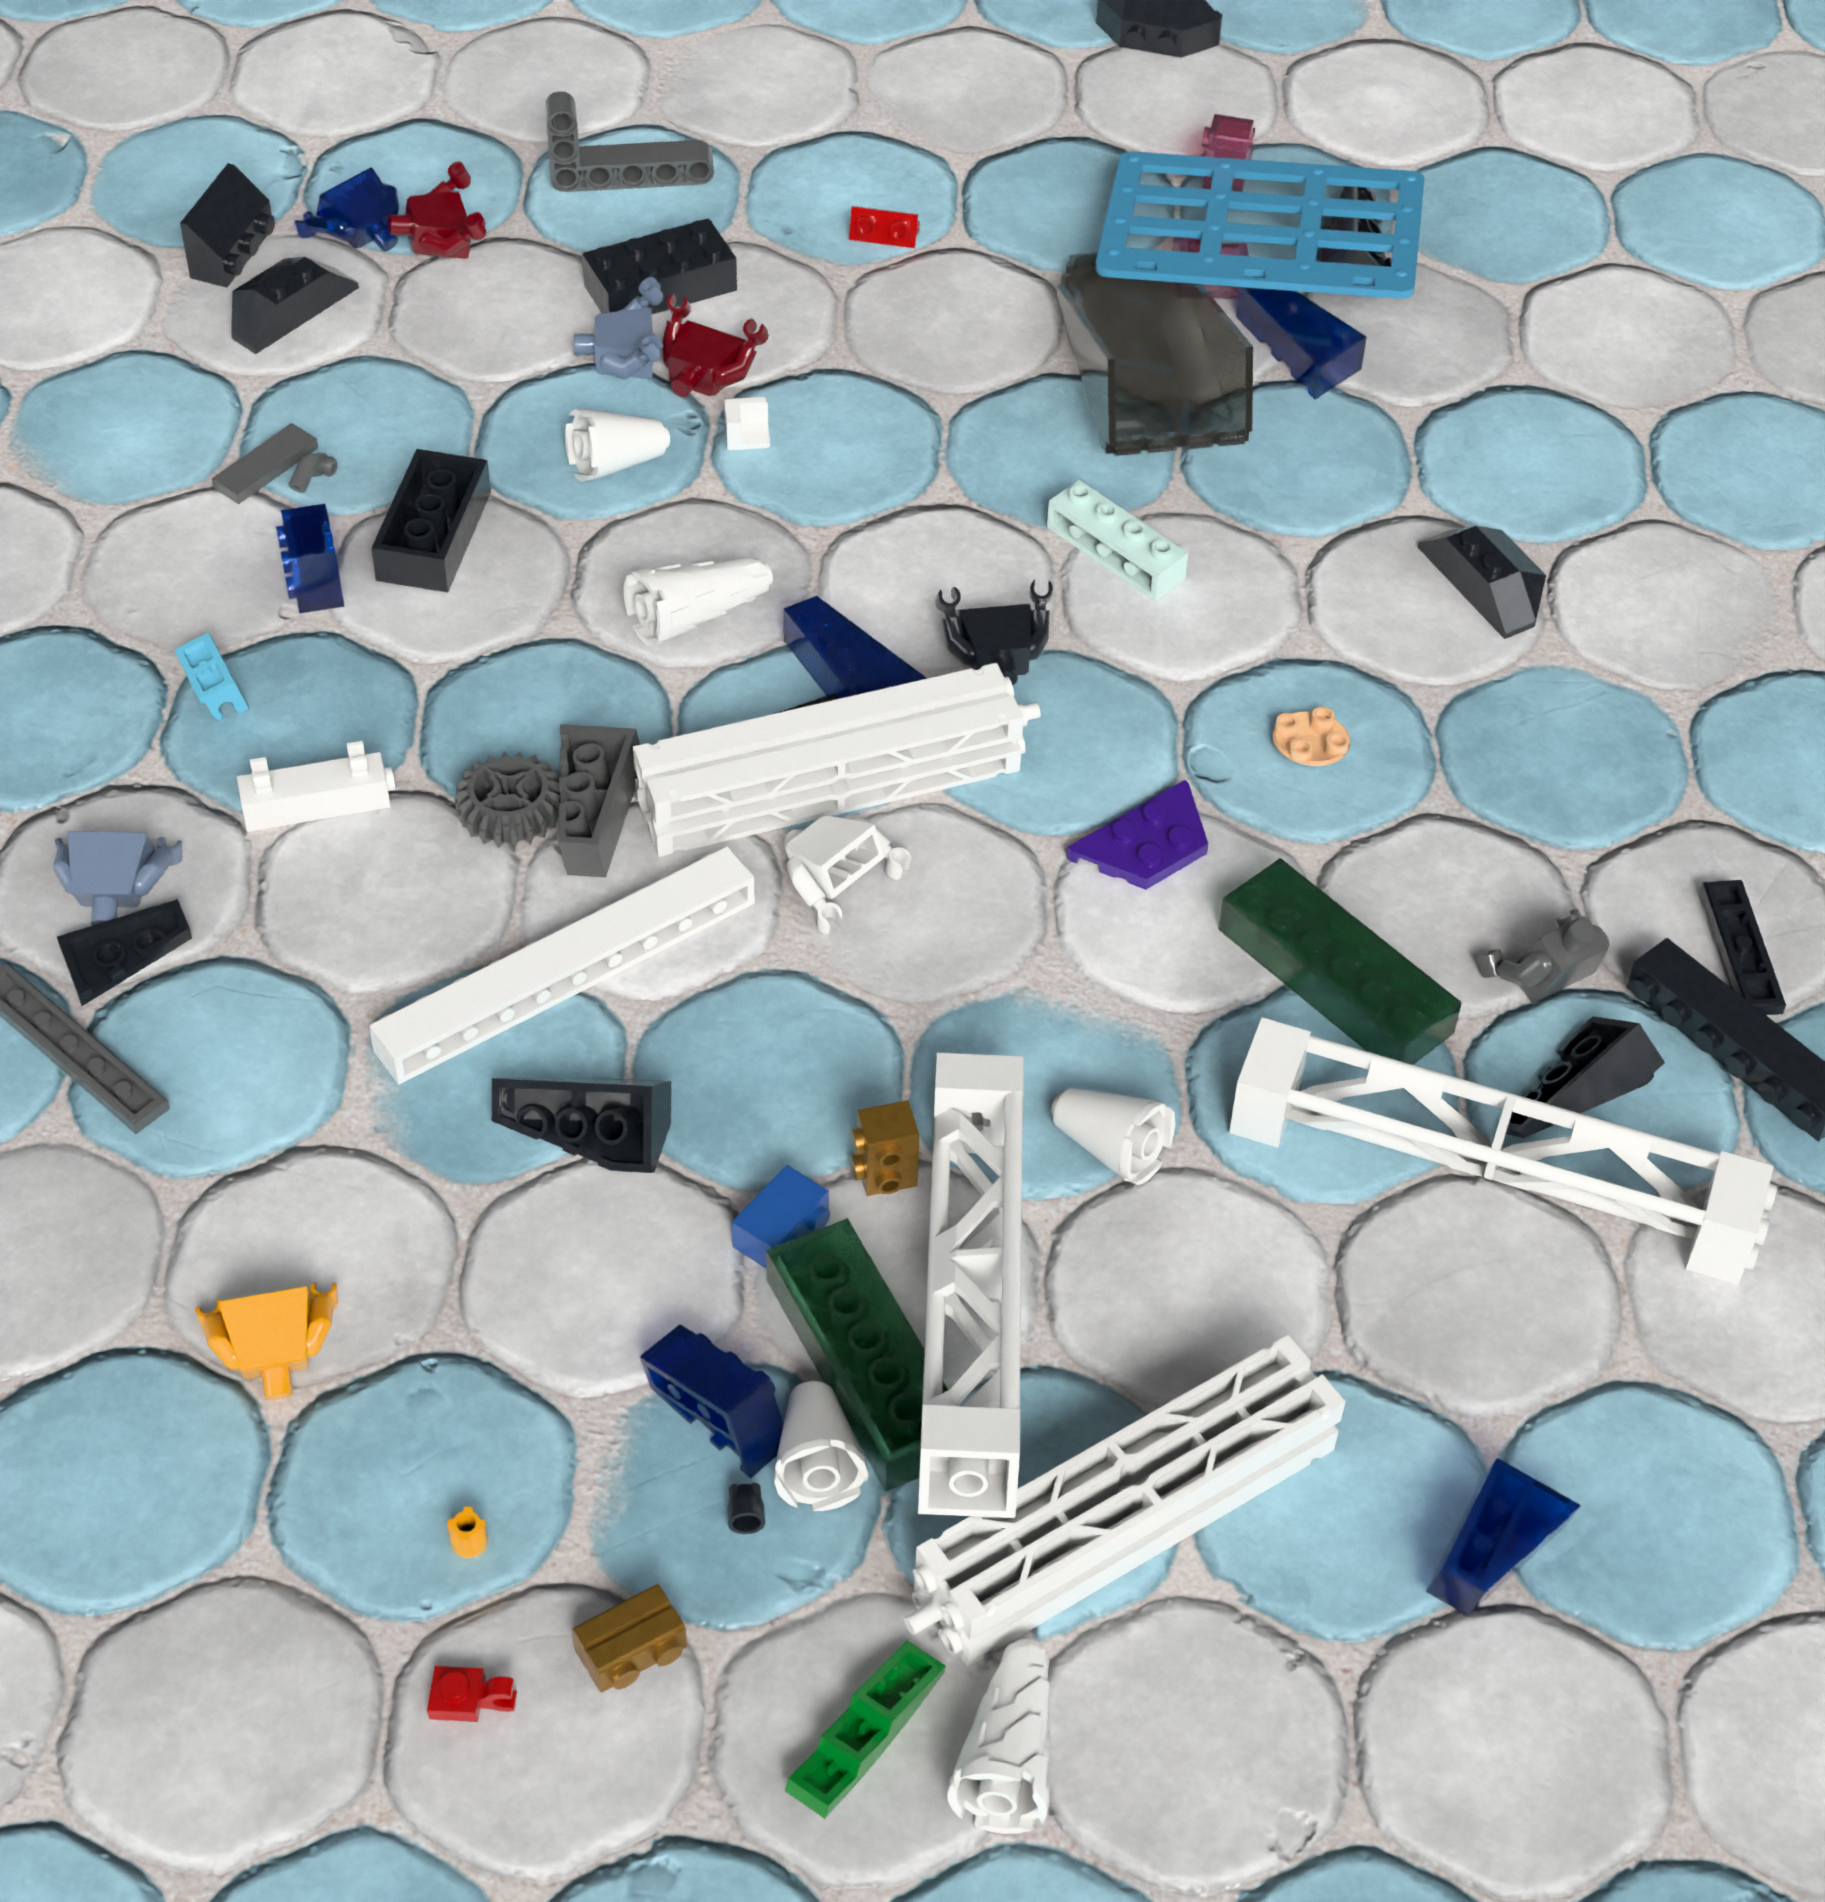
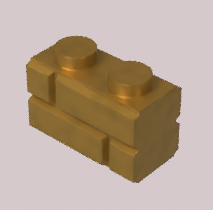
[572,1584,687,1693]

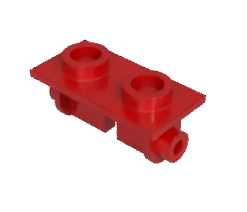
[849,206,920,248]

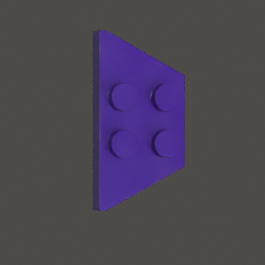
[1066,780,1209,890]

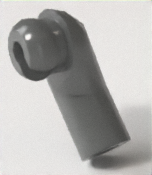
[288,452,337,493]

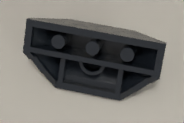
[1096,0,1223,58]
[231,257,359,354]
[1418,526,1546,639]

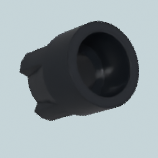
[727,1482,766,1534]

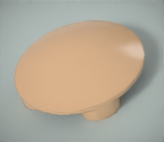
[1272,707,1350,766]

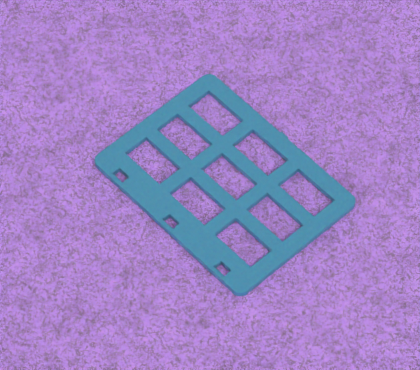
[1096,152,1425,299]

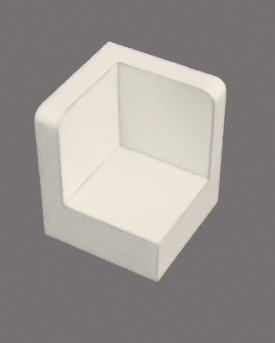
[724,397,770,450]

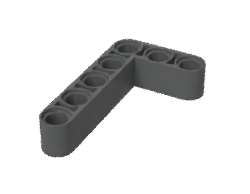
[545,91,714,192]

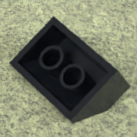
[180,163,275,288]

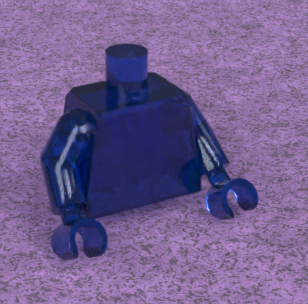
[294,167,399,252]

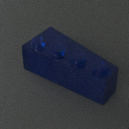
[1236,277,1367,400]

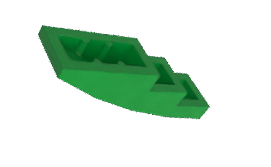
[785,1640,946,1819]

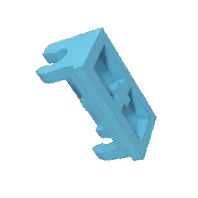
[174,632,249,719]

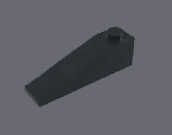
[492,1077,671,1173]

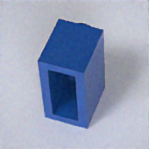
[732,1165,830,1274]

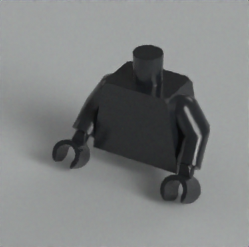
[935,580,1053,686]

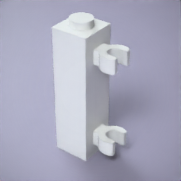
[236,741,395,832]

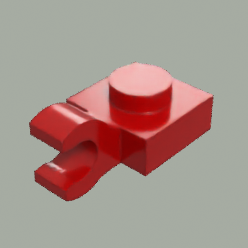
[427,1666,517,1722]

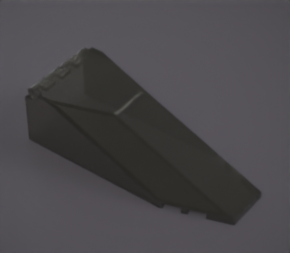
[1057,252,1253,456]

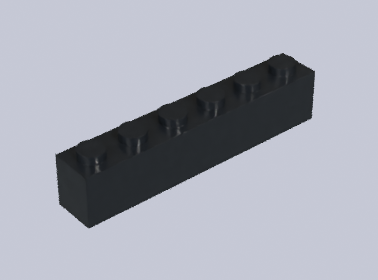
[1626,938,1825,1142]

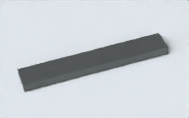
[0,963,170,1134]

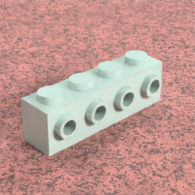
[1047,480,1188,601]

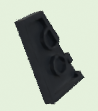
[57,899,192,1006]

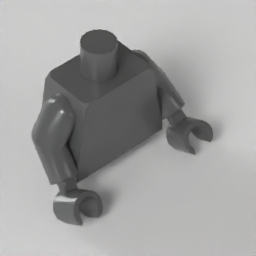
[1476,909,1610,1004]

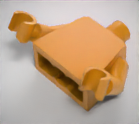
[195,1283,338,1400]

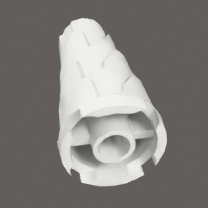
[624,557,773,646]
[947,1639,1050,1834]

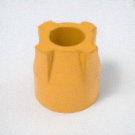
[447,1506,488,1558]

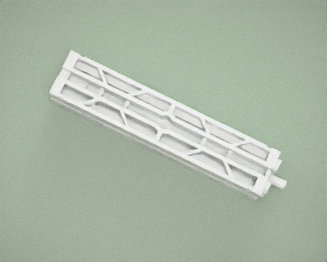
[633,663,1040,857]
[904,1334,1346,1667]

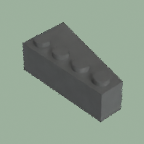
[558,724,640,878]

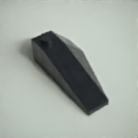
[1320,186,1392,286]
[1497,1016,1665,1138]

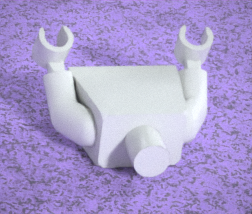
[785,816,911,934]

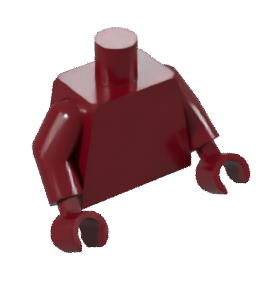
[388,161,486,259]
[662,294,769,397]

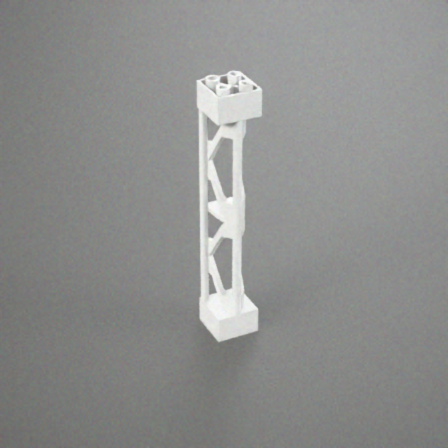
[1229,1017,1778,1285]
[918,1053,1024,1518]

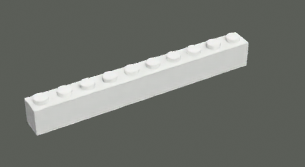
[369,846,755,1085]

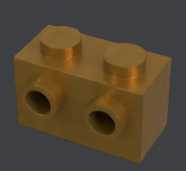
[850,1100,920,1196]

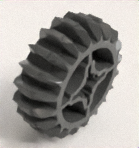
[455,751,560,848]

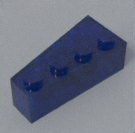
[783,595,927,699]

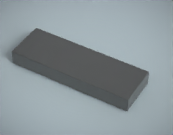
[212,423,318,504]

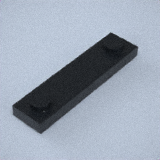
[1700,880,1786,1015]

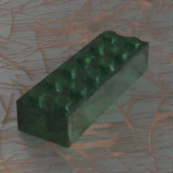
[1218,858,1462,1065]
[766,1218,948,1492]

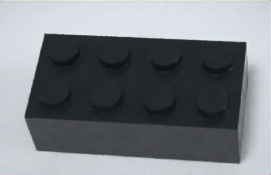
[582,218,737,315]
[371,449,491,593]

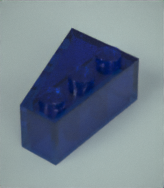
[276,504,345,614]
[639,1324,784,1479]
[1425,1458,1581,1616]

